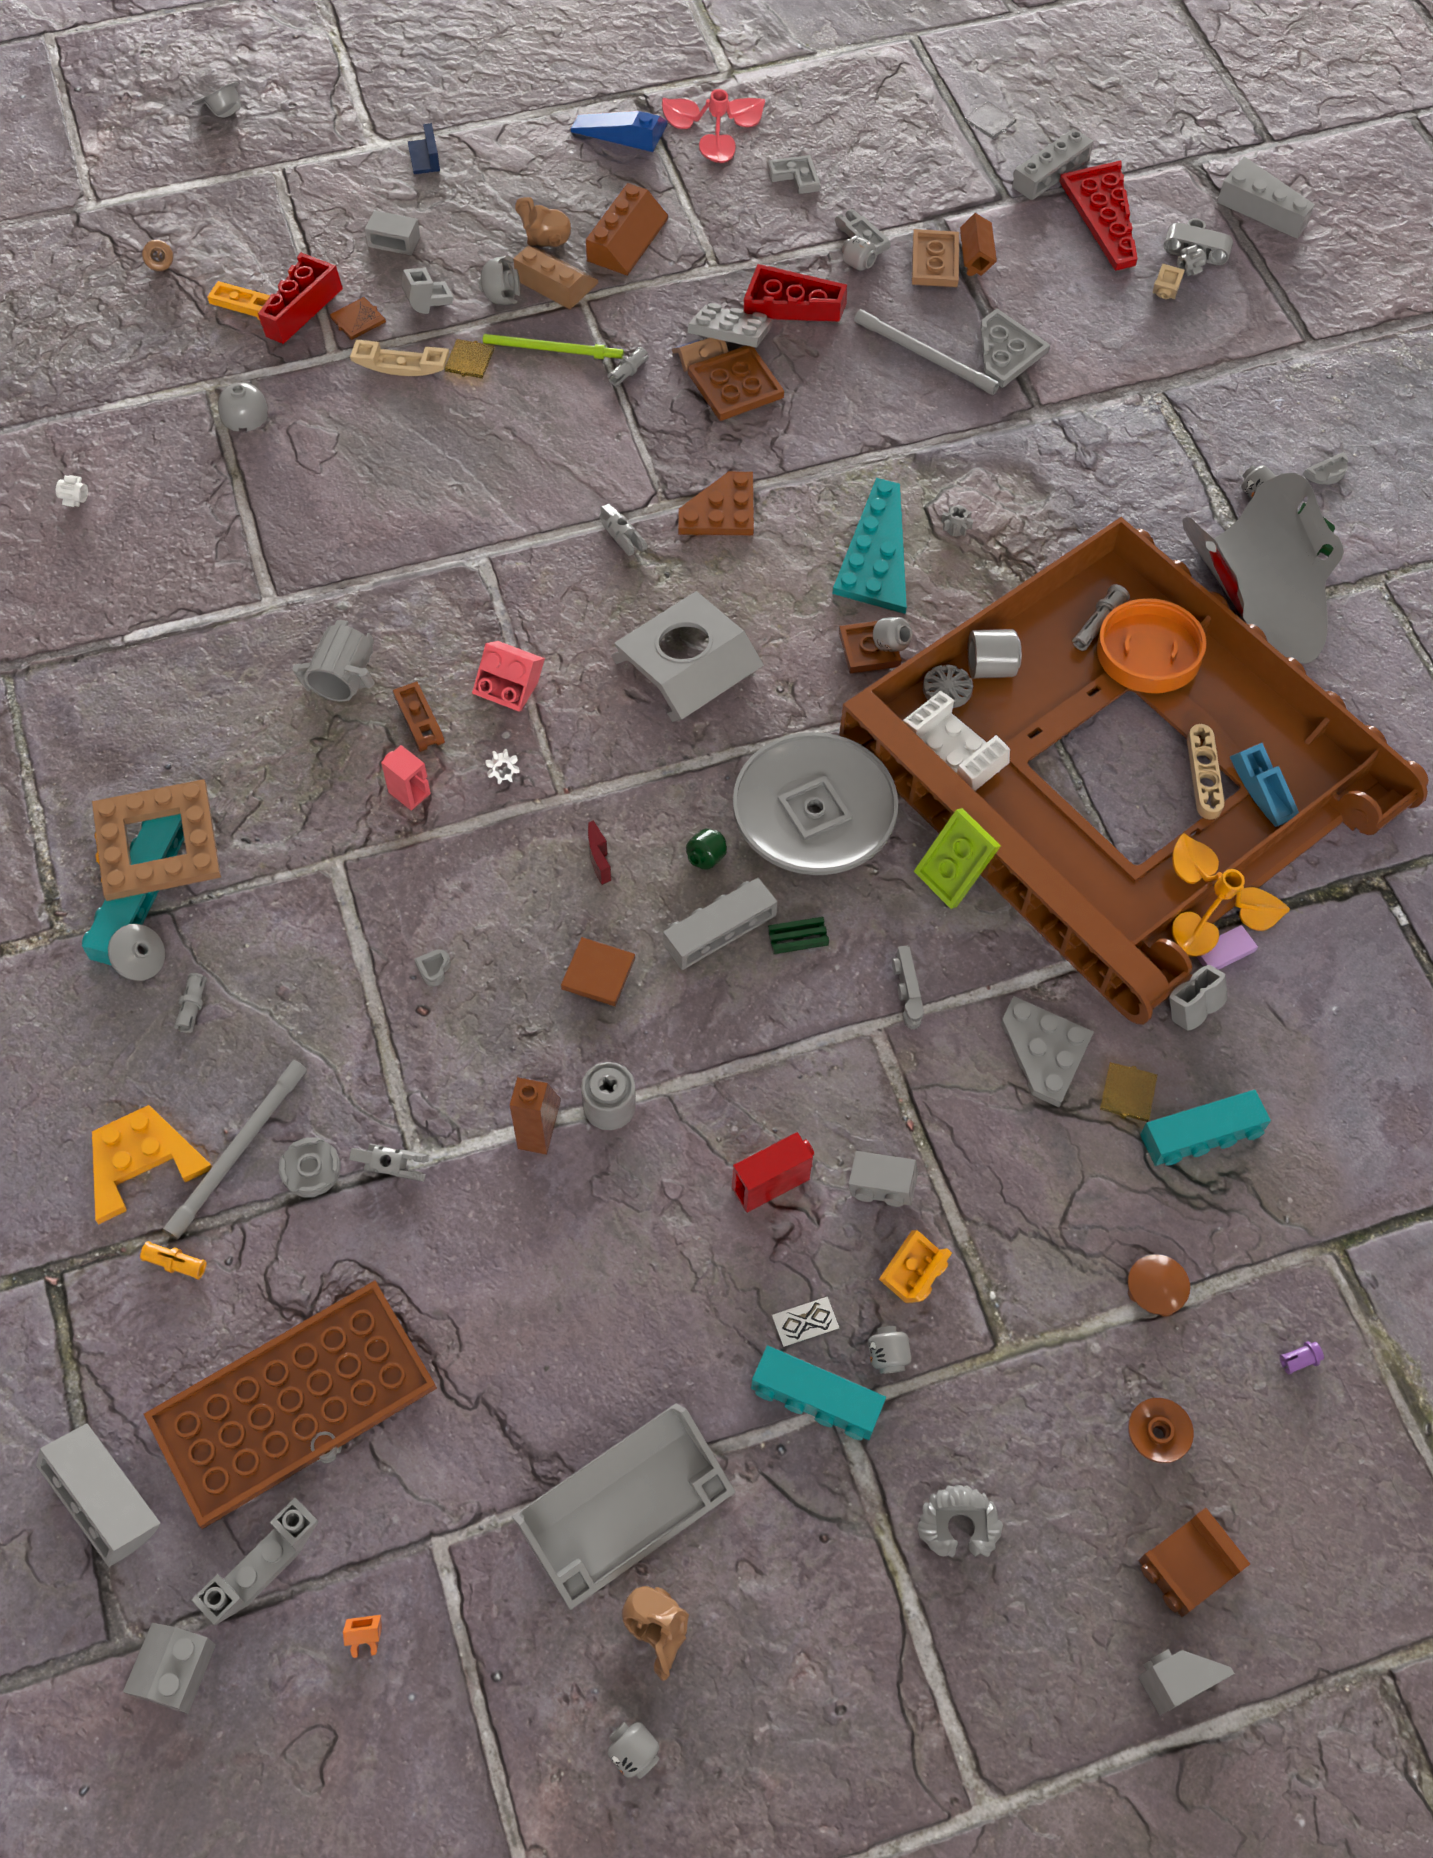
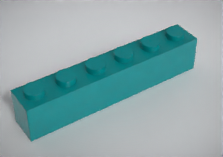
[82,814,184,966]

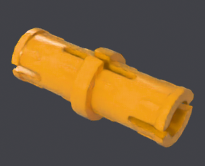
[140,1241,207,1280]

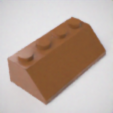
[586,183,668,276]

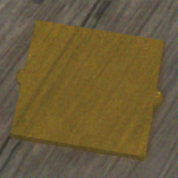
[445,339,494,379]
[1100,1062,1158,1122]

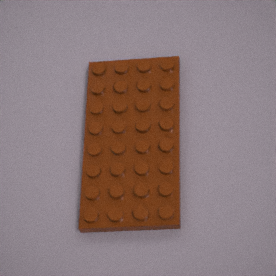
[143,1280,437,1529]

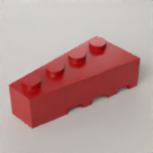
[258,252,343,344]
[744,264,847,322]

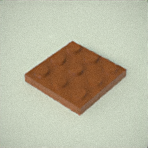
[688,345,784,421]

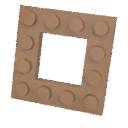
[92,779,221,901]

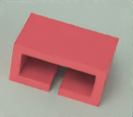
[381,745,431,811]

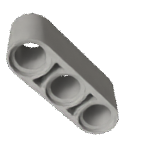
[1164,223,1233,265]

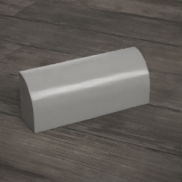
[36,1423,161,1567]

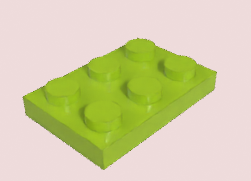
[914,808,1001,909]

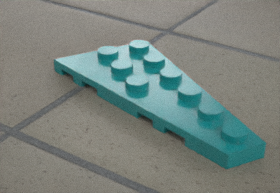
[832,477,907,614]

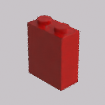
[732,1132,814,1213]

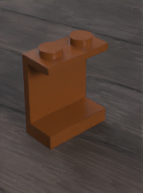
[1138,1507,1250,1617]

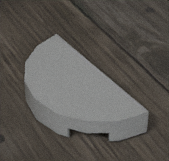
[1303,452,1348,485]

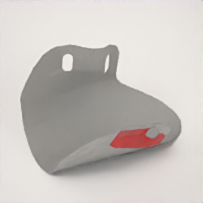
[1182,473,1344,664]

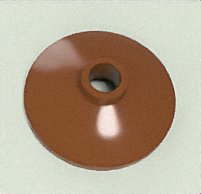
[1128,1398,1194,1463]

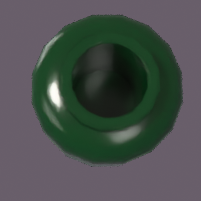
[686,828,727,870]

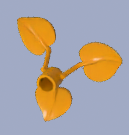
[1172,833,1290,957]

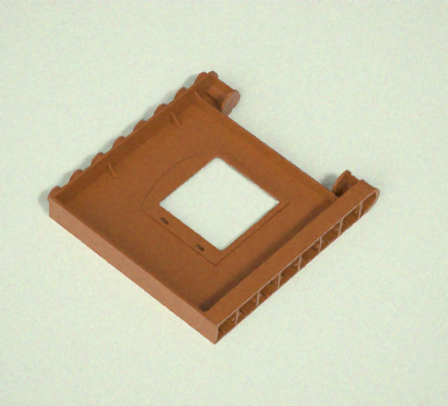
[839,517,1429,1025]

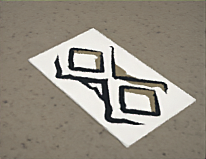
[772,1297,839,1347]

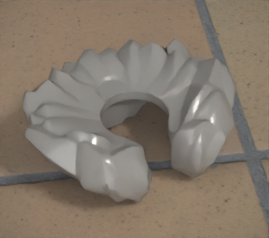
[917,1485,1003,1557]

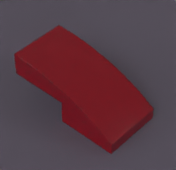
[588,820,611,885]

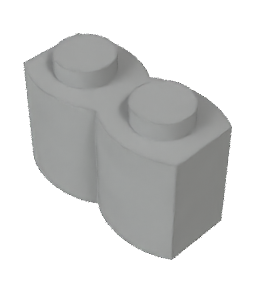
[1169,965,1228,1031]

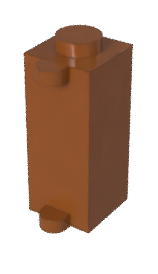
[960,213,997,276]

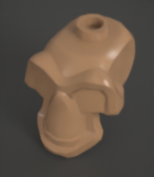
[515,197,571,247]
[622,1586,689,1681]

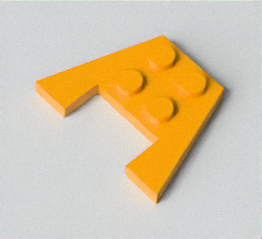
[92,1105,212,1225]

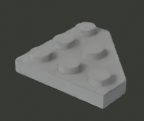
[980,309,1050,388]
[1001,996,1094,1107]

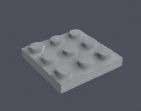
[687,303,773,348]

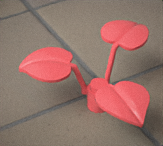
[662,89,765,163]

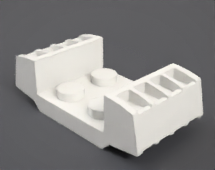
[903,691,1010,791]

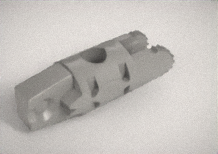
[600,504,648,556]
[349,1144,430,1182]

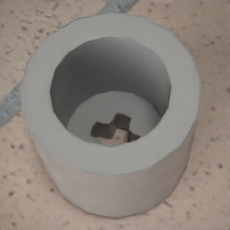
[968,629,1022,679]
[581,1062,636,1130]

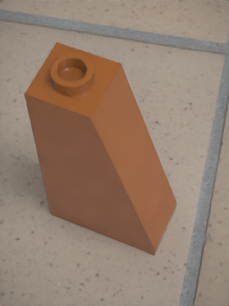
[510,1077,561,1155]

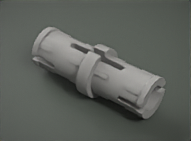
[607,347,649,386]
[174,973,207,1033]

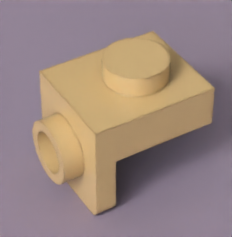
[1153,263,1185,299]

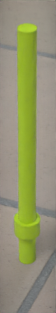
[483,334,624,360]

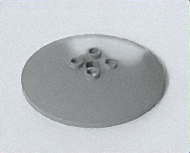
[733,732,898,875]

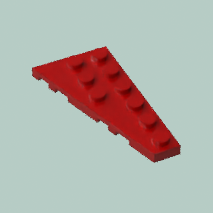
[1059,160,1138,271]

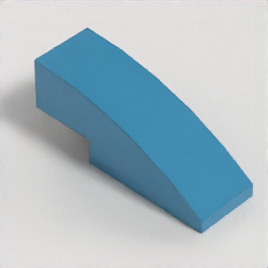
[1230,743,1299,827]

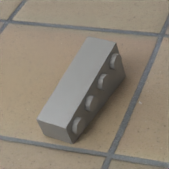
[1217,156,1315,239]

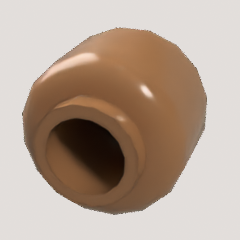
[142,240,173,272]

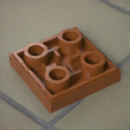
[561,937,635,1006]

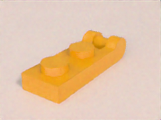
[207,281,271,320]

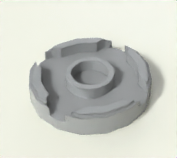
[279,1137,341,1197]

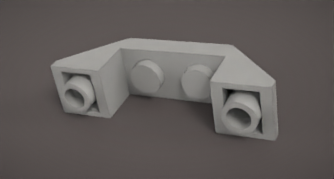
[192,1498,318,1625]

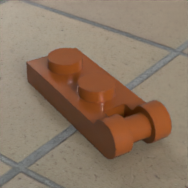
[393,681,445,752]

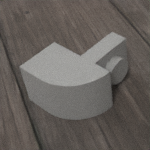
[401,268,453,314]

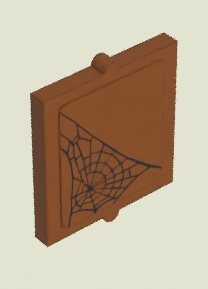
[330,297,386,340]

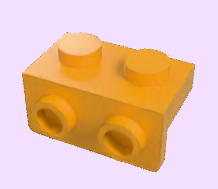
[879,1230,952,1303]

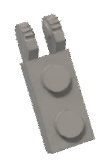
[835,209,891,255]
[892,945,924,1030]

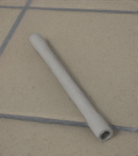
[854,309,1000,395]
[162,1060,307,1240]

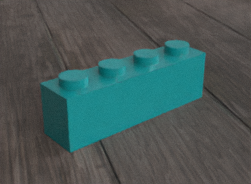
[1140,1089,1271,1166]
[751,1345,886,1441]

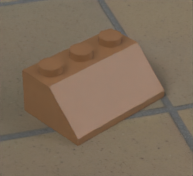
[513,246,598,309]

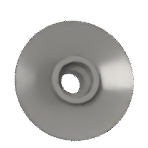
[108,924,165,981]

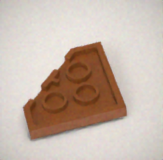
[678,471,754,536]

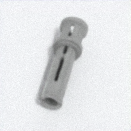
[1072,584,1130,651]

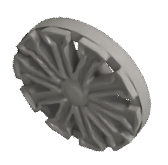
[923,665,973,708]

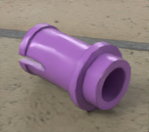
[1280,1341,1324,1375]

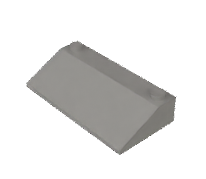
[512,1403,735,1610]

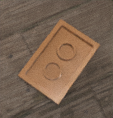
[912,229,959,287]

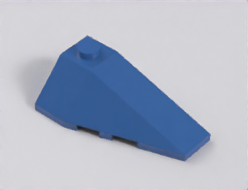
[571,111,668,152]

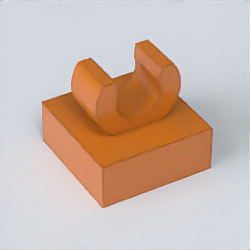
[343,1615,382,1658]

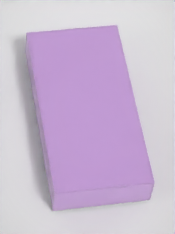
[1197,925,1258,970]

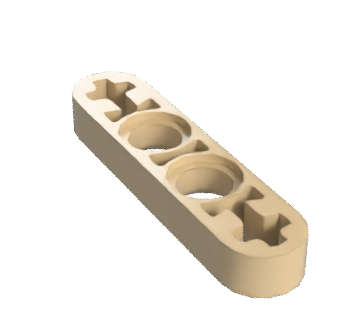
[1187,724,1224,820]

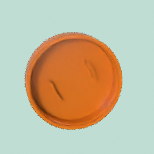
[1097,599,1206,693]

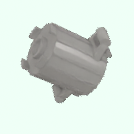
[292,620,375,702]

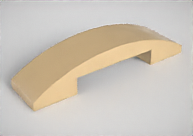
[350,340,449,376]

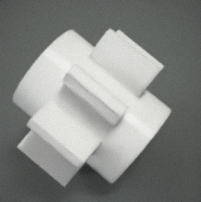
[56,475,88,507]
[485,749,519,784]

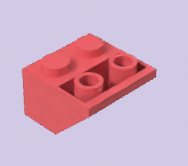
[472,641,545,712]

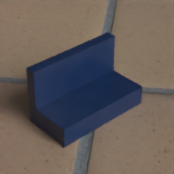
[408,123,440,174]

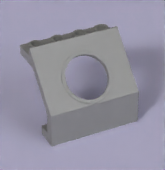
[611,591,764,722]

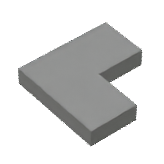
[767,155,821,194]

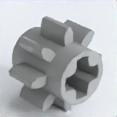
[1177,245,1206,276]
[941,505,973,537]

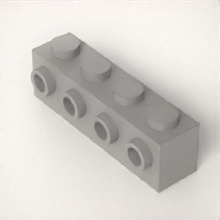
[1012,128,1094,200]
[663,878,777,970]

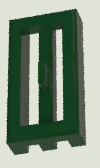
[768,917,829,954]

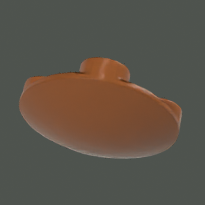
[1128,1254,1190,1316]

